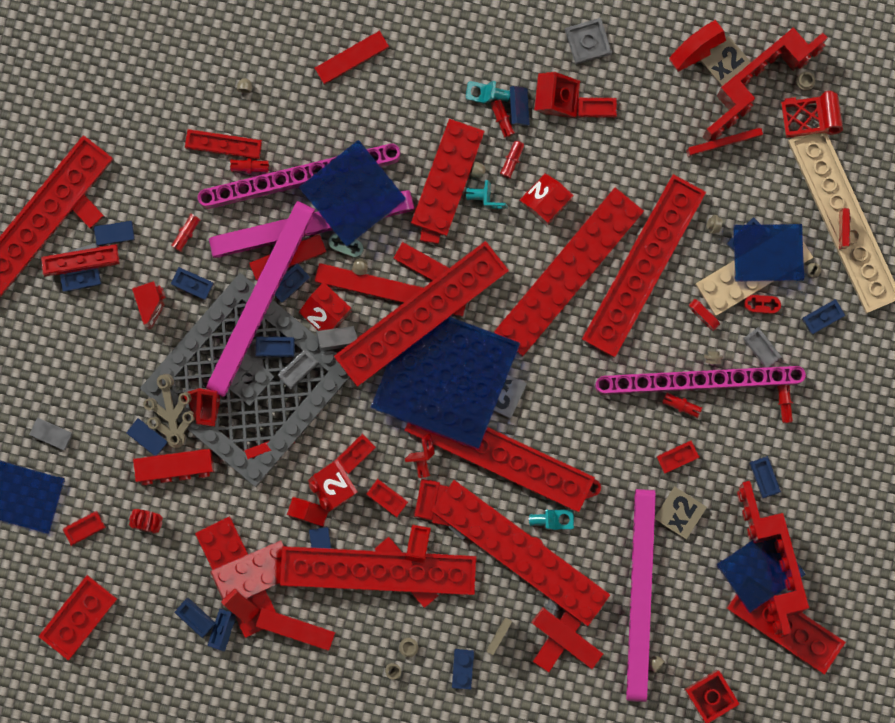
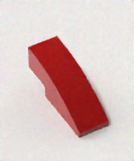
[669,20,726,72]

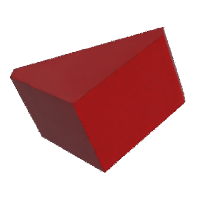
[287,497,328,527]

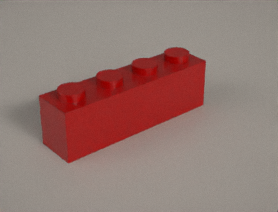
[133,449,215,486]

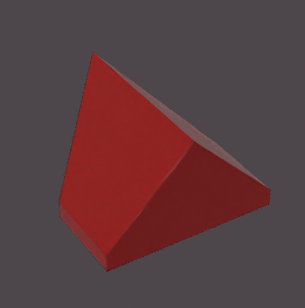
[184,388,220,426]

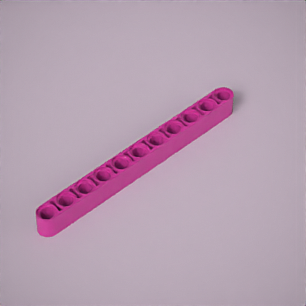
[198,144,400,209]
[208,190,415,258]
[206,201,315,397]
[595,366,806,395]
[626,489,655,702]

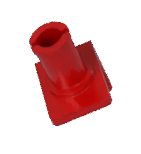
[405,433,435,478]

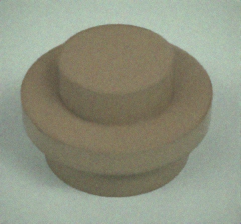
[796,72,815,91]
[707,215,723,234]
[704,351,723,364]
[399,638,419,657]

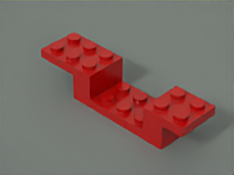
[703,27,828,142]
[737,481,809,638]

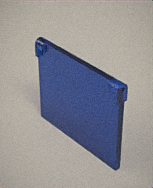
[733,224,805,282]
[0,460,65,534]
[716,539,805,613]

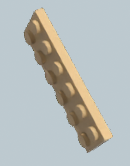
[695,226,813,317]

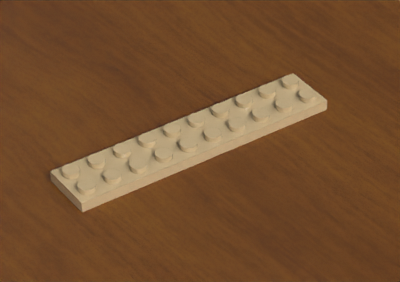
[787,127,895,314]

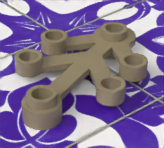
[143,374,196,448]

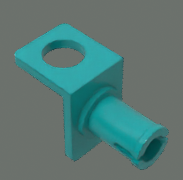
[465,81,510,104]
[466,180,508,209]
[529,509,574,530]

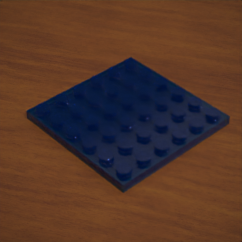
[370,317,520,450]

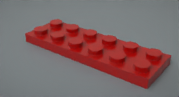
[411,119,485,237]
[195,516,276,638]
[726,576,846,675]

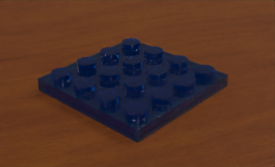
[299,140,406,247]

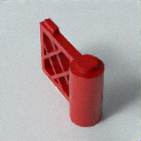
[781,91,843,138]

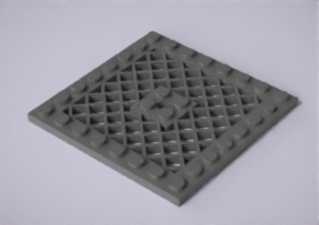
[140,273,349,487]

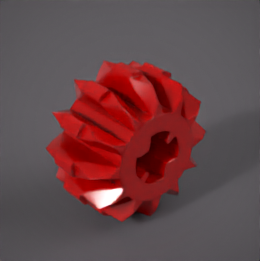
[129,509,163,534]

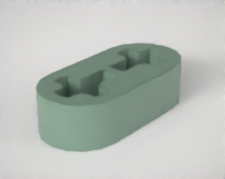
[329,233,364,258]

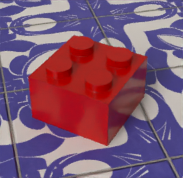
[684,669,740,723]

